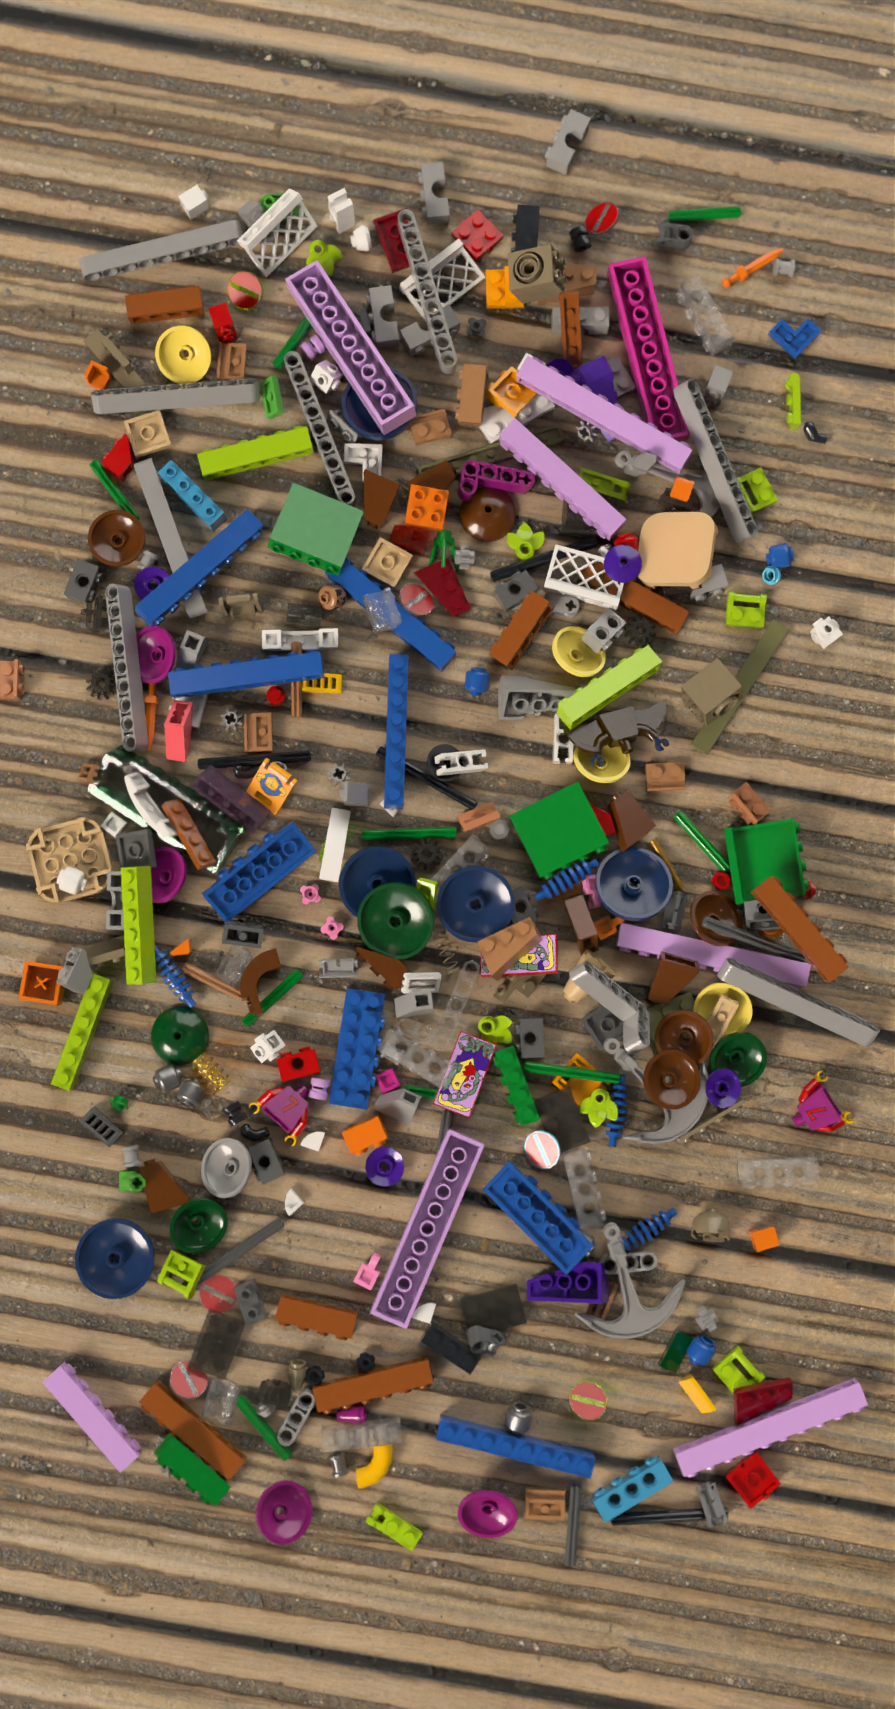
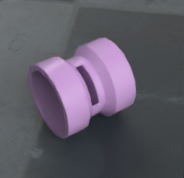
[299,335,325,361]
[308,1077,331,1100]

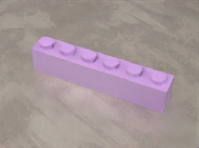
[42,1362,142,1473]

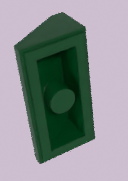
[658,1328,693,1373]

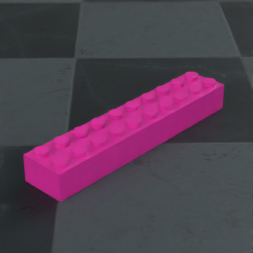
[607,256,690,442]

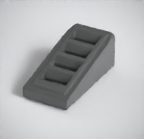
[79,1106,123,1147]

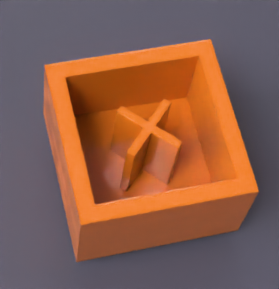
[404,484,449,532]
[18,961,65,1005]
[342,1114,388,1156]

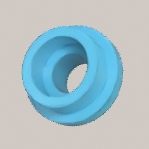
[762,566,781,585]

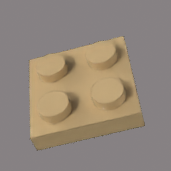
[124,410,172,458]
[362,537,413,589]

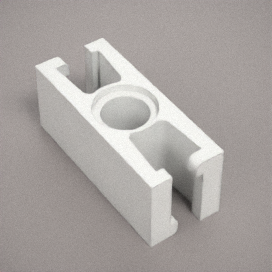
[327,188,355,234]
[552,714,573,764]
[434,749,488,776]

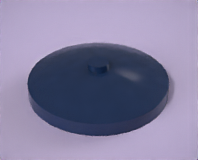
[342,368,418,440]
[338,846,416,917]
[595,847,673,921]
[437,865,515,943]
[75,1218,155,1299]

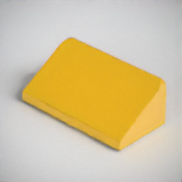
[679,1373,716,1414]

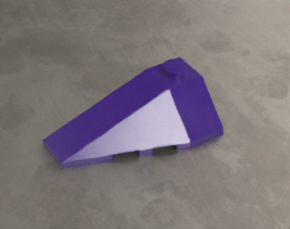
[568,356,618,443]
[527,1262,609,1304]

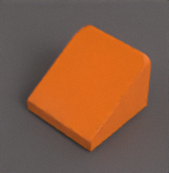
[670,476,695,502]
[170,939,193,956]

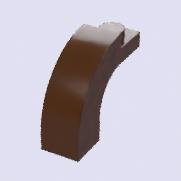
[240,948,281,1017]

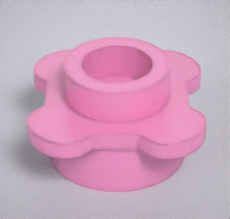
[300,884,321,905]
[321,917,344,940]

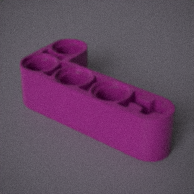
[457,460,535,501]

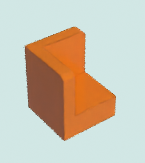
[83,360,113,390]
[748,1226,780,1252]

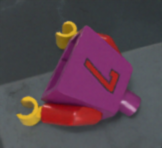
[792,1070,854,1132]
[249,1084,309,1146]

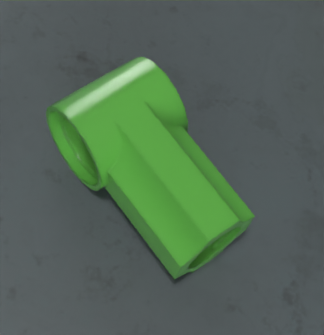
[119,1170,146,1192]

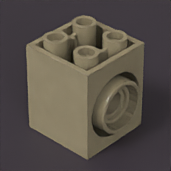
[508,244,567,304]
[681,658,743,726]

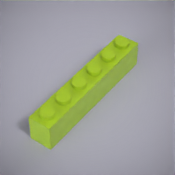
[197,426,314,481]
[556,645,662,730]
[121,866,157,985]
[51,973,114,1091]

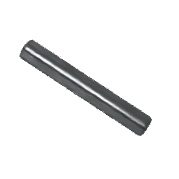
[565,1484,581,1567]

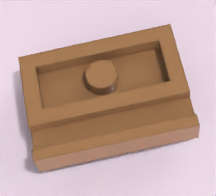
[216,342,247,381]
[410,408,452,446]
[244,713,273,752]
[645,762,686,792]
[524,1487,565,1521]

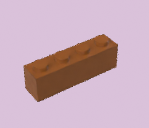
[125,285,205,325]
[489,591,555,670]
[275,1294,358,1340]

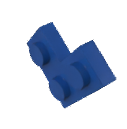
[768,318,822,359]

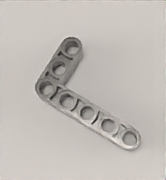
[569,960,650,1055]

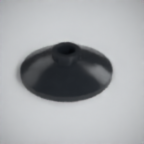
[427,744,463,782]

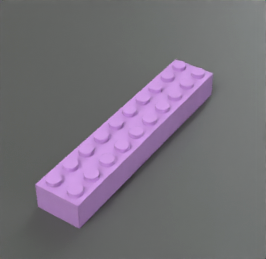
[285,260,416,435]
[370,1127,484,1329]

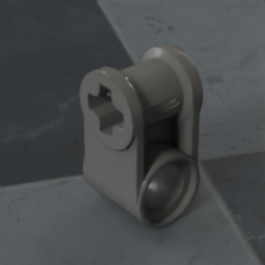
[656,222,693,249]
[467,1325,506,1357]

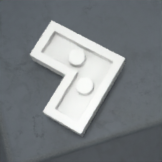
[344,443,382,483]

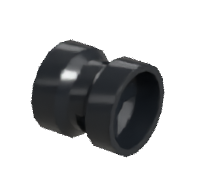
[569,226,592,252]
[222,1101,248,1127]

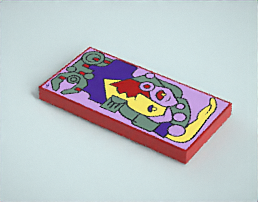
[481,934,558,977]
[433,1031,497,1118]

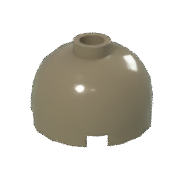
[691,1209,730,1242]

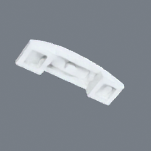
[262,628,338,651]
[124,771,177,838]
[319,808,351,882]

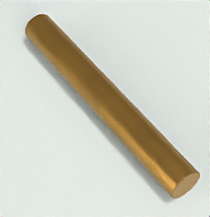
[650,838,685,891]

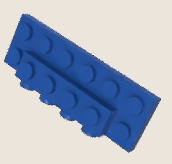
[202,821,316,921]
[329,988,385,1110]
[483,1161,594,1275]

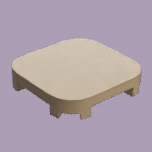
[638,512,718,589]
[26,817,114,903]

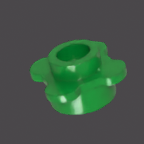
[109,1095,129,1111]

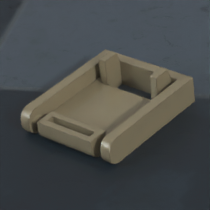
[219,593,263,618]

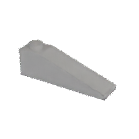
[498,675,578,720]

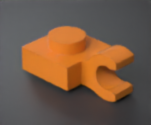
[594,915,626,941]

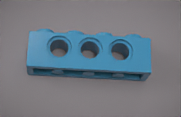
[158,460,227,532]
[591,1456,674,1523]

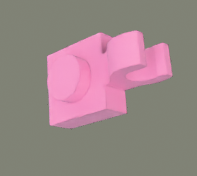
[582,875,601,909]
[353,1252,381,1290]

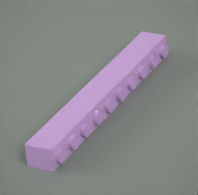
[516,356,692,474]
[615,923,811,989]
[673,1378,868,1477]

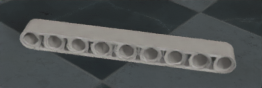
[398,209,457,374]
[79,220,243,281]
[284,351,356,507]
[90,379,260,414]
[673,379,757,543]
[134,458,208,619]
[105,584,149,752]
[717,958,880,1047]

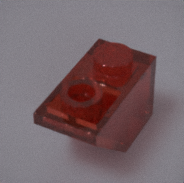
[388,525,430,555]

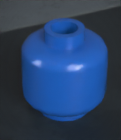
[765,543,794,569]
[464,667,490,696]
[687,1335,716,1366]

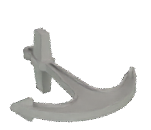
[615,451,720,517]
[603,1037,708,1144]
[575,1222,685,1339]

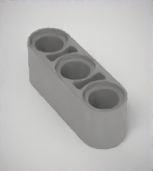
[599,1249,657,1275]
[277,1388,315,1446]

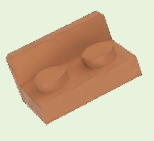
[0,659,25,700]
[728,782,771,825]
[458,802,500,833]

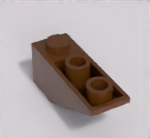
[356,947,411,990]

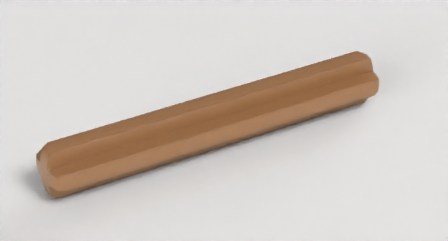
[291,641,302,717]
[182,963,250,1003]

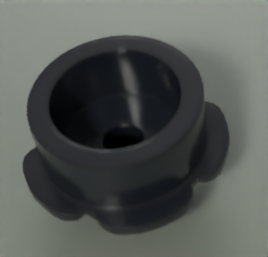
[356,1352,375,1372]
[306,1365,325,1385]

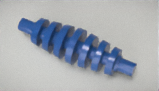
[534,859,599,901]
[155,945,196,1008]
[606,1074,628,1147]
[621,1208,677,1251]

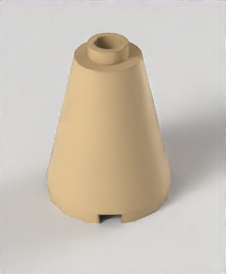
[563,949,615,1003]

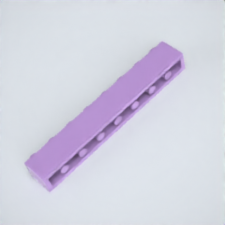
[499,418,626,541]

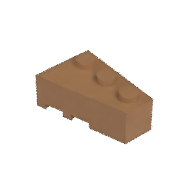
[537,264,597,307]
[455,364,489,426]
[477,917,542,981]

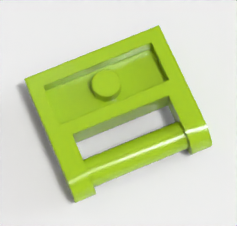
[737,468,778,514]
[725,591,767,629]
[157,1250,205,1300]
[712,1346,765,1394]

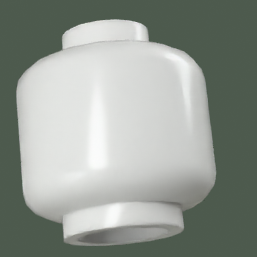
[56,867,87,895]

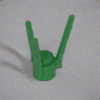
[429,530,459,572]

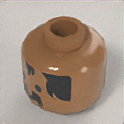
[318,584,346,610]

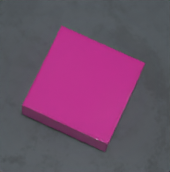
[376,1067,401,1094]

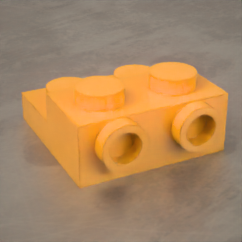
[485,266,524,309]
[485,366,538,418]

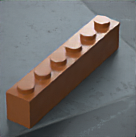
[577,559,689,635]
[751,876,849,983]
[313,1355,434,1414]
[139,1379,247,1481]

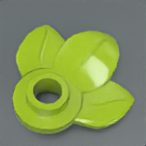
[306,240,343,276]
[507,523,544,560]
[478,1015,513,1045]
[580,1089,618,1128]

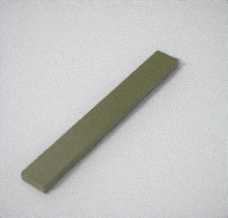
[417,423,565,476]
[690,619,789,755]

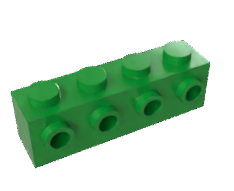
[492,1045,540,1126]
[154,1433,231,1507]

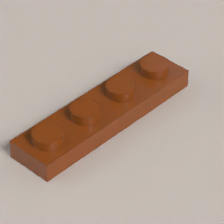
[559,291,582,370]
[162,799,216,870]

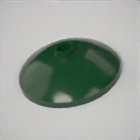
[151,1007,209,1065]
[710,1032,767,1087]
[169,1198,228,1253]

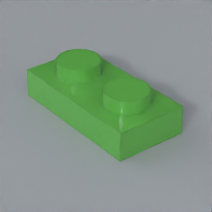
[260,376,284,419]

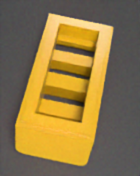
[302,673,342,694]

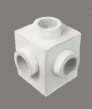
[309,360,343,393]
[810,617,843,649]
[250,1030,286,1063]

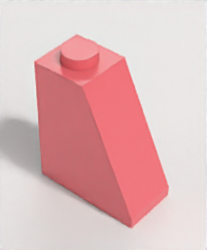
[164,700,193,762]

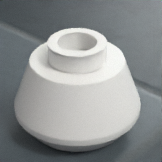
[350,225,372,252]

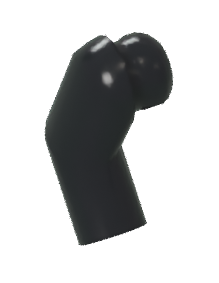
[803,421,828,444]
[233,765,259,779]
[240,1124,270,1141]

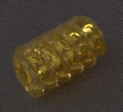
[190,1051,229,1095]

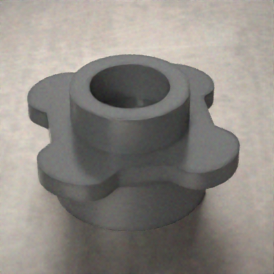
[467,317,486,337]

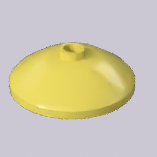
[155,325,211,384]
[552,626,606,677]
[573,745,630,783]
[693,982,752,1038]

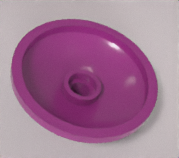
[136,626,176,683]
[151,847,187,904]
[256,1480,312,1545]
[458,1490,517,1538]

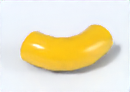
[356,1441,393,1489]

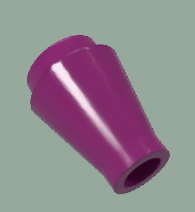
[337,1404,367,1424]

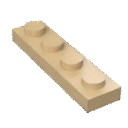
[697,994,739,1067]

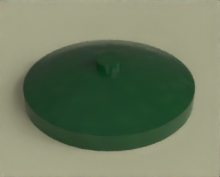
[357,882,435,960]

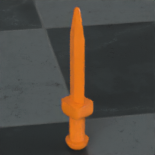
[722,248,784,288]
[144,683,159,751]

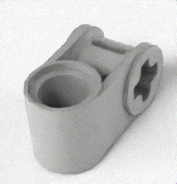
[545,593,579,618]

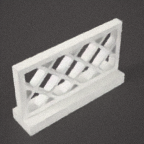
[237,188,317,277]
[399,239,485,322]
[543,545,626,610]

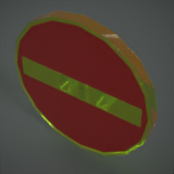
[227,271,263,310]
[569,1381,607,1421]

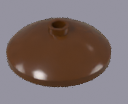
[460,486,516,542]
[88,510,145,567]
[690,891,743,947]
[655,1010,714,1066]
[643,1050,700,1110]

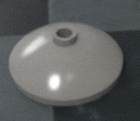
[201,1138,252,1198]

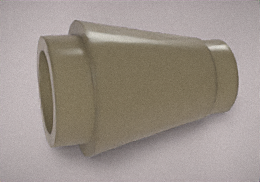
[288,1359,308,1391]

